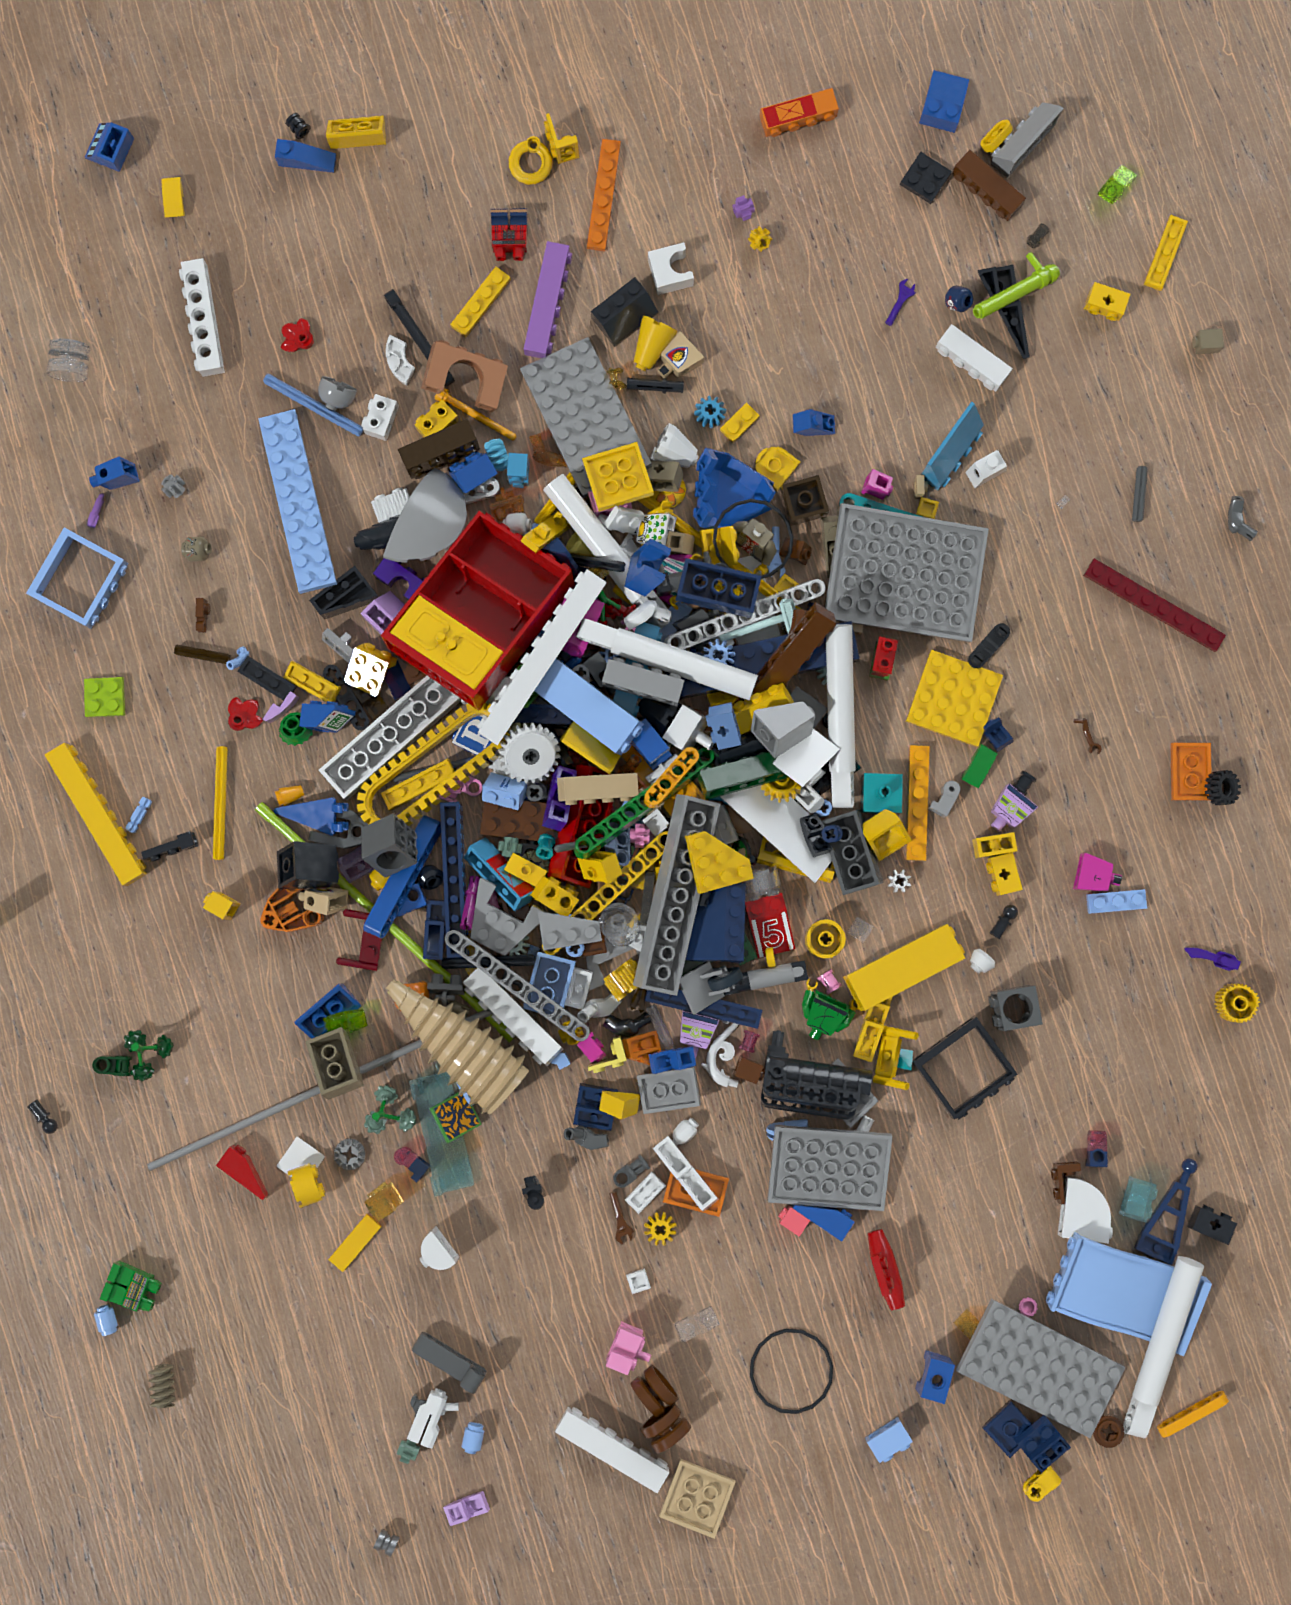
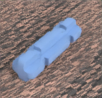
[125,797,152,833]

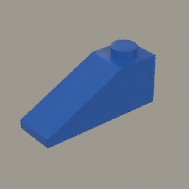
[275,139,336,173]
[792,1204,855,1242]

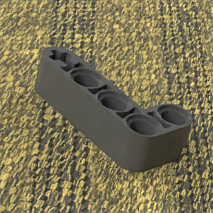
[412,1332,487,1394]

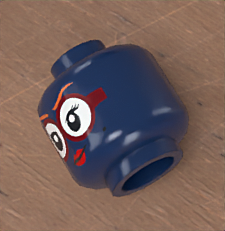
[945,285,973,312]

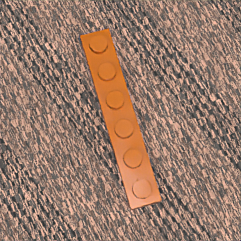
[587,139,621,251]

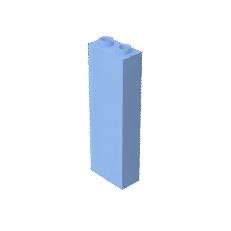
[534,658,644,755]

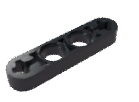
[323,665,370,731]

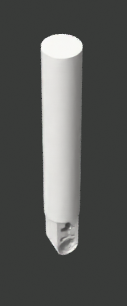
[543,474,672,629]
[576,618,758,700]
[826,624,856,808]
[1123,1256,1204,1438]

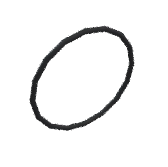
[713,499,794,579]
[750,1329,833,1414]

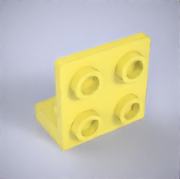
[588,1036,627,1073]

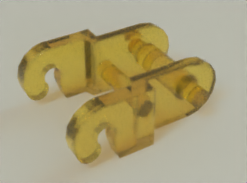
[606,367,627,389]

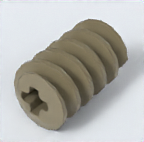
[148,1364,175,1408]

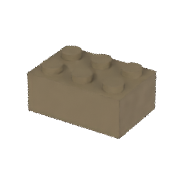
[305,1027,364,1100]

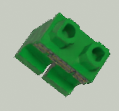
[100,1260,162,1312]

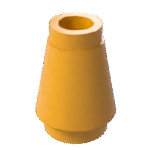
[274,785,305,806]

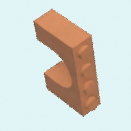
[421,340,508,412]

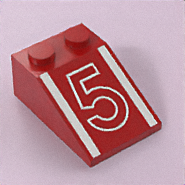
[745,893,795,959]

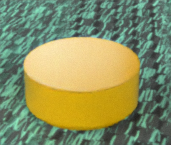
[765,947,776,967]

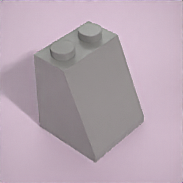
[751,701,815,758]

